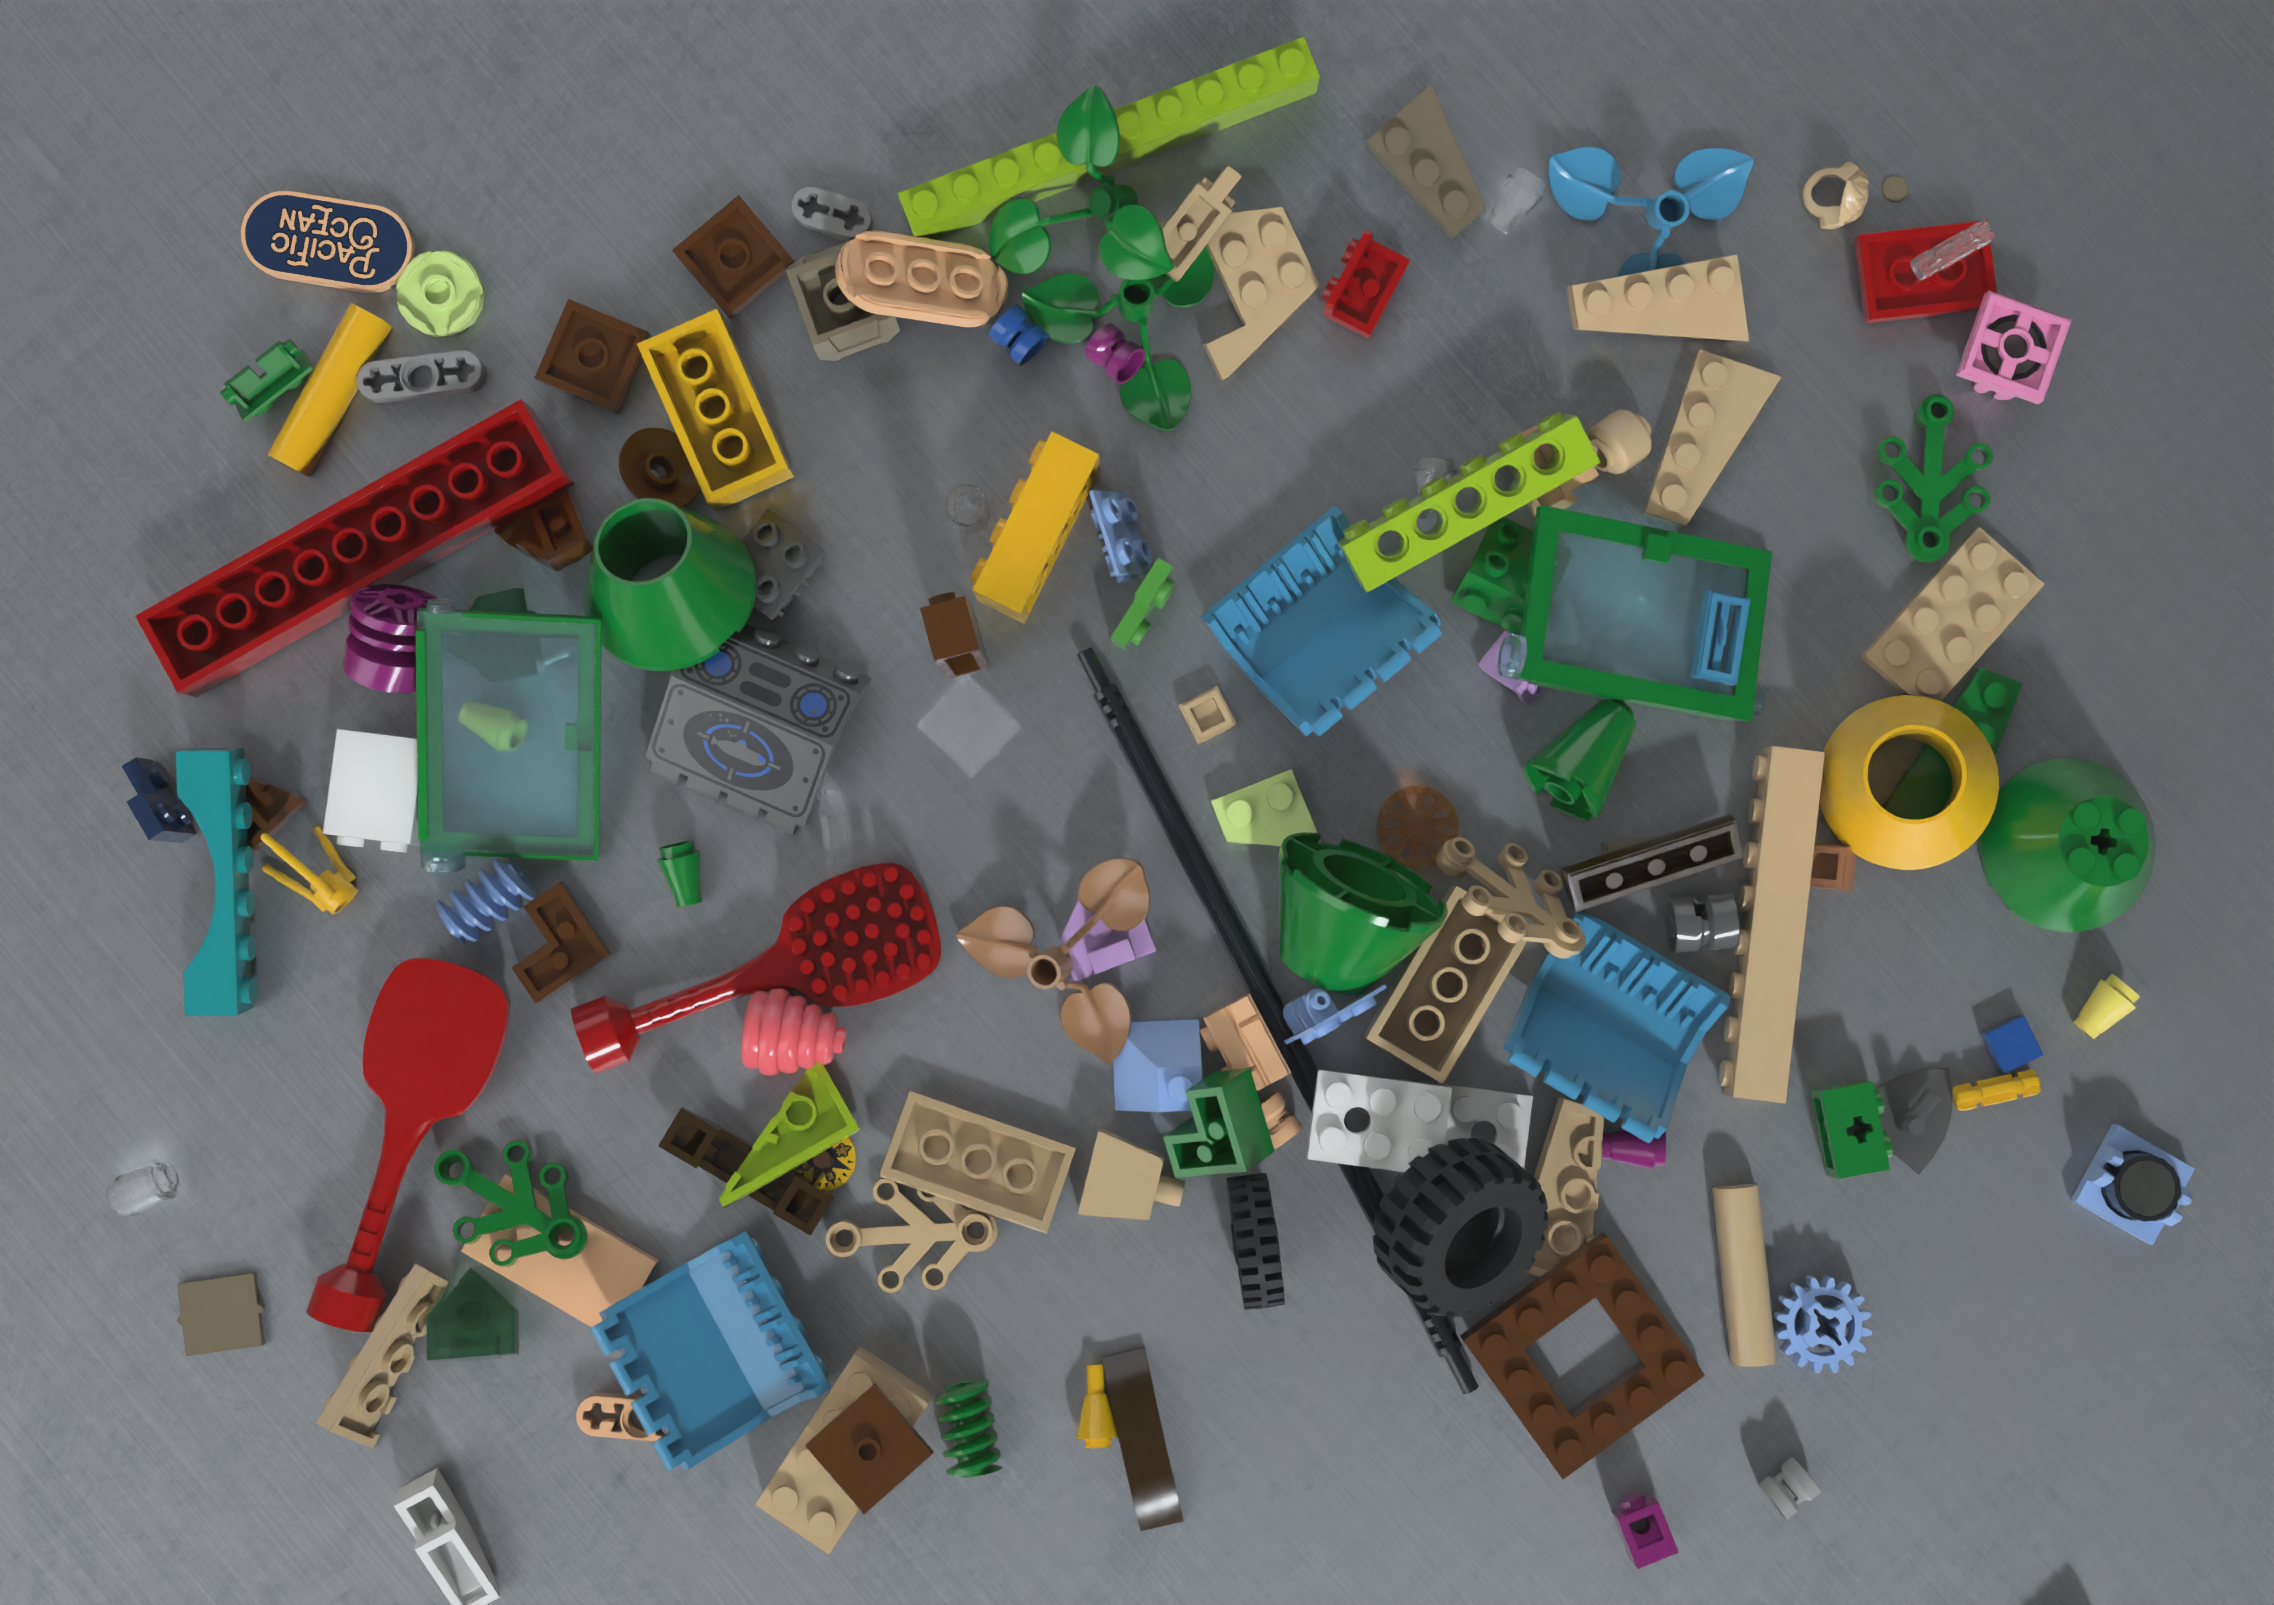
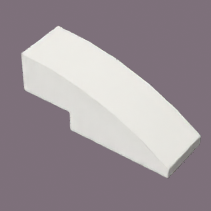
[394,1468,501,1605]

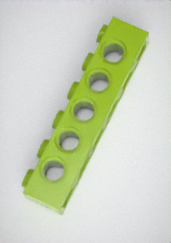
[1337,411,1601,593]

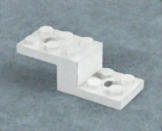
[1306,1069,1533,1172]

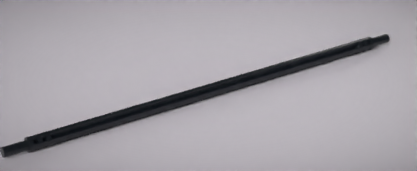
[1077,647,1479,1395]

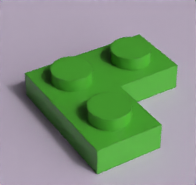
[1111,557,1176,651]

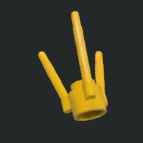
[260,826,358,915]

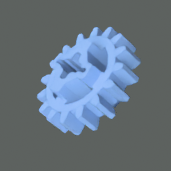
[1772,1275,1873,1374]

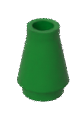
[657,840,702,907]

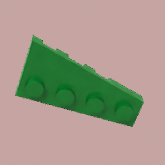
[1882,668,2022,820]

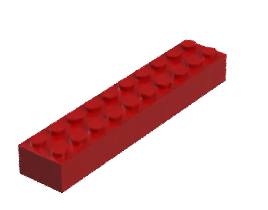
[135,399,575,697]

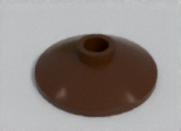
[619,428,700,507]

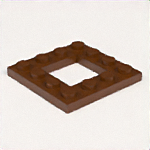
[1460,1232,1705,1479]

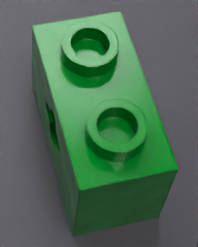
[1810,1079,1893,1179]

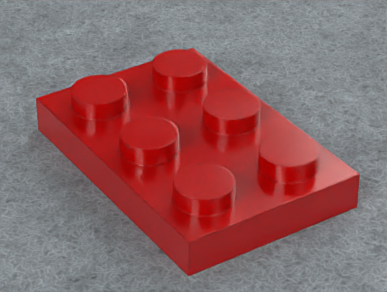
[1854,220,1997,324]

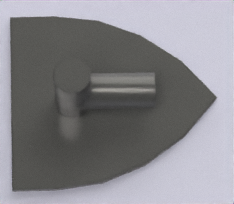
[1854,1068,1952,1175]

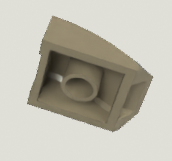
[785,240,900,361]

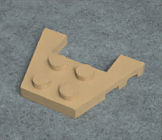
[1159,207,1320,381]

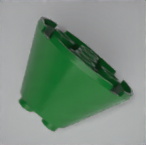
[1979,758,2156,932]

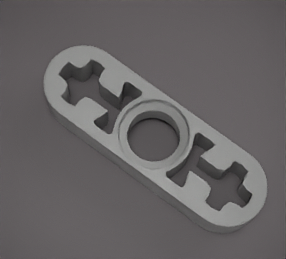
[356,350,487,404]

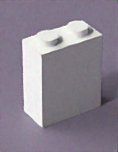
[323,729,422,853]

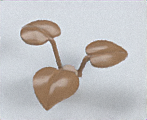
[956,858,1150,1064]

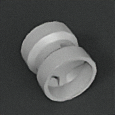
[1758,1457,1822,1520]

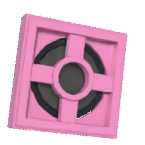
[1956,291,2072,404]

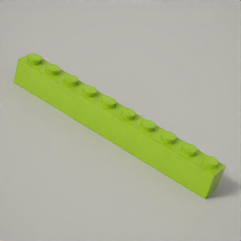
[897,36,1320,240]

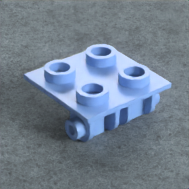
[1089,490,1152,584]
[1283,984,1387,1045]

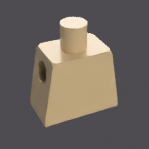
[1078,1128,1185,1220]

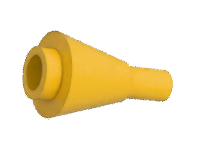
[1076,1365,1118,1448]

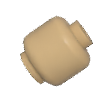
[1587,409,1652,475]

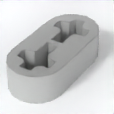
[791,186,873,241]

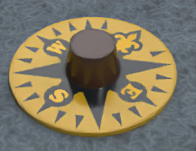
[794,1137,856,1191]

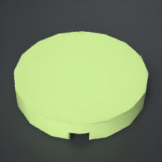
[396,250,485,338]

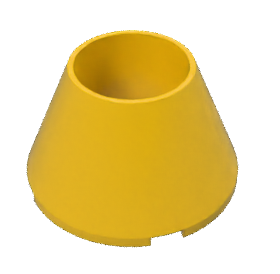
[1819,695,1999,870]

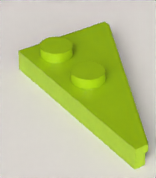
[719,1062,860,1208]

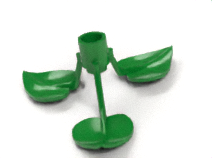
[989,86,1174,280]
[1022,247,1214,431]

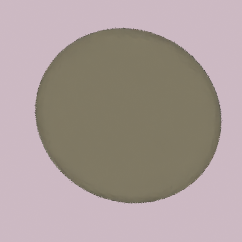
[1882,176,1908,201]

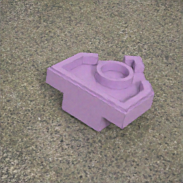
[1059,899,1156,981]

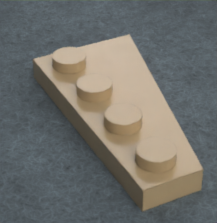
[1567,254,1749,342]
[1642,349,1782,528]
[1524,1097,1604,1277]
[316,1263,449,1449]

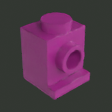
[1611,1492,1679,1569]

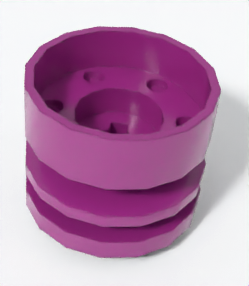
[343,584,446,693]

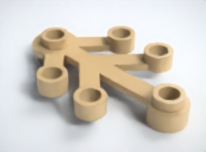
[1436,837,1586,959]
[825,1178,998,1293]

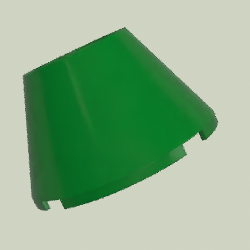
[583,498,757,671]
[1278,832,1448,995]

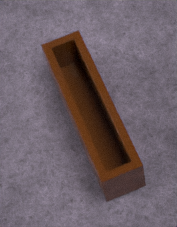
[920,592,990,679]

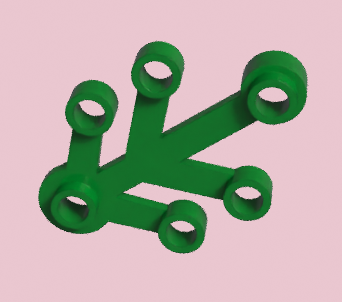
[1873,394,1993,563]
[434,1140,588,1267]

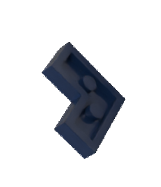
[121,757,196,843]

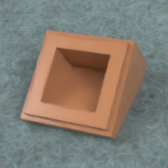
[1810,843,1857,892]

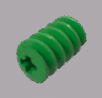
[935,1378,1003,1478]

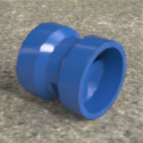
[988,304,1049,366]

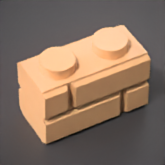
[1199,993,1291,1091]

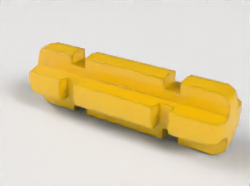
[1952,1069,2041,1111]

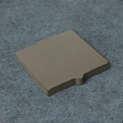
[177,1272,265,1356]

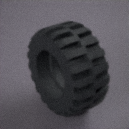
[1373,1138,1549,1317]

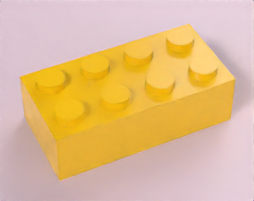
[637,309,795,512]
[970,431,1101,624]

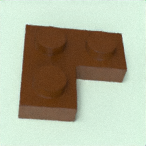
[511,882,612,1004]

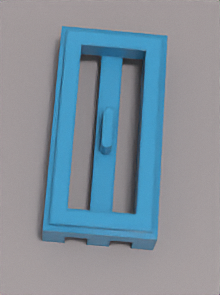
[1690,590,1751,686]

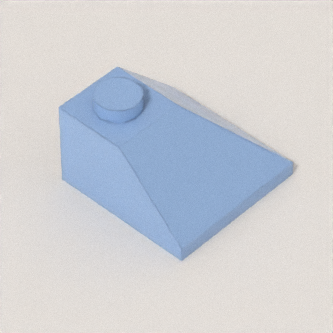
[1113,1019,1202,1112]

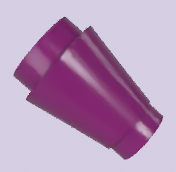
[1602,1130,1666,1170]

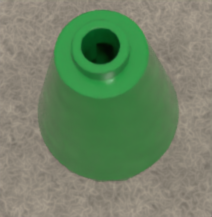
[1522,699,1636,822]

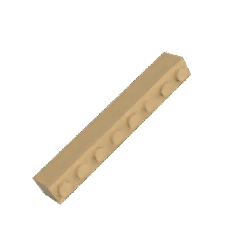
[1718,746,1825,1104]

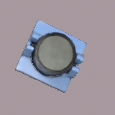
[2070,1124,2195,1246]

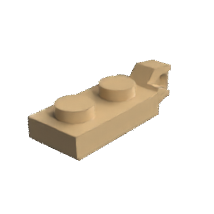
[1162,165,1242,282]

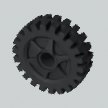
[1226,1173,1285,1310]

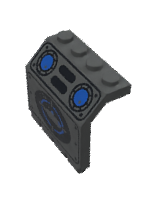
[645,624,871,835]

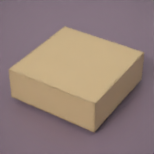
[1178,686,1237,745]

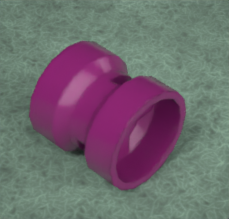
[1085,323,1146,384]

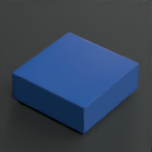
[1980,1015,2044,1074]

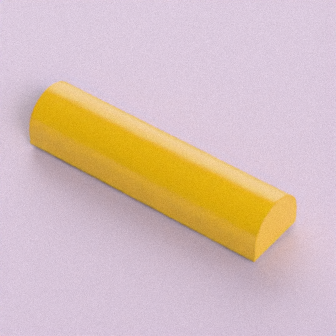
[267,303,392,477]

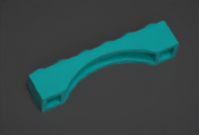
[176,748,258,1016]

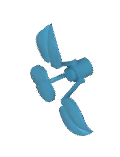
[1548,147,1754,277]

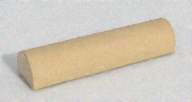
[1712,1183,1777,1367]

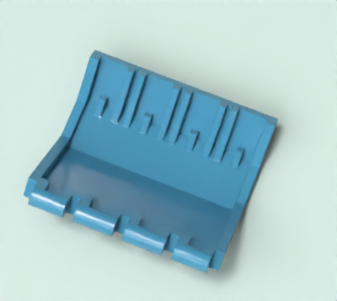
[1200,505,1442,737]
[1503,910,1731,1144]
[590,1231,831,1471]

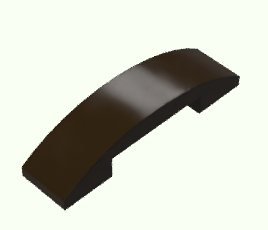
[658,1107,834,1236]
[1102,1347,1184,1531]

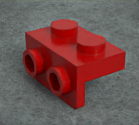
[1321,230,1410,339]

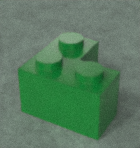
[1163,1068,1275,1178]

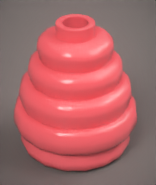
[741,989,847,1076]

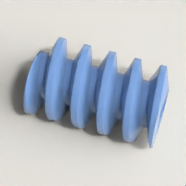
[435,857,537,945]

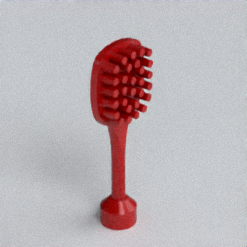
[571,863,941,1074]
[306,958,511,1332]

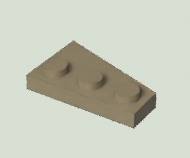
[1365,84,1485,240]

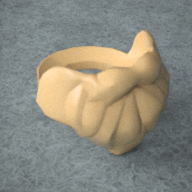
[1802,162,1869,230]

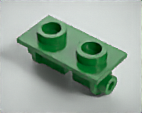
[220,339,313,423]

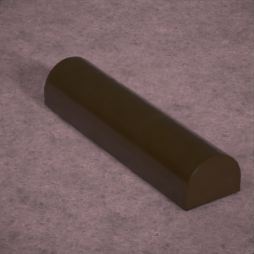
[1561,813,1744,912]

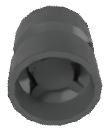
[1665,892,1739,953]

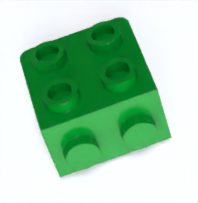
[1450,517,1570,638]

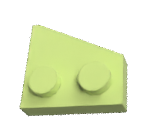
[1210,769,1321,847]

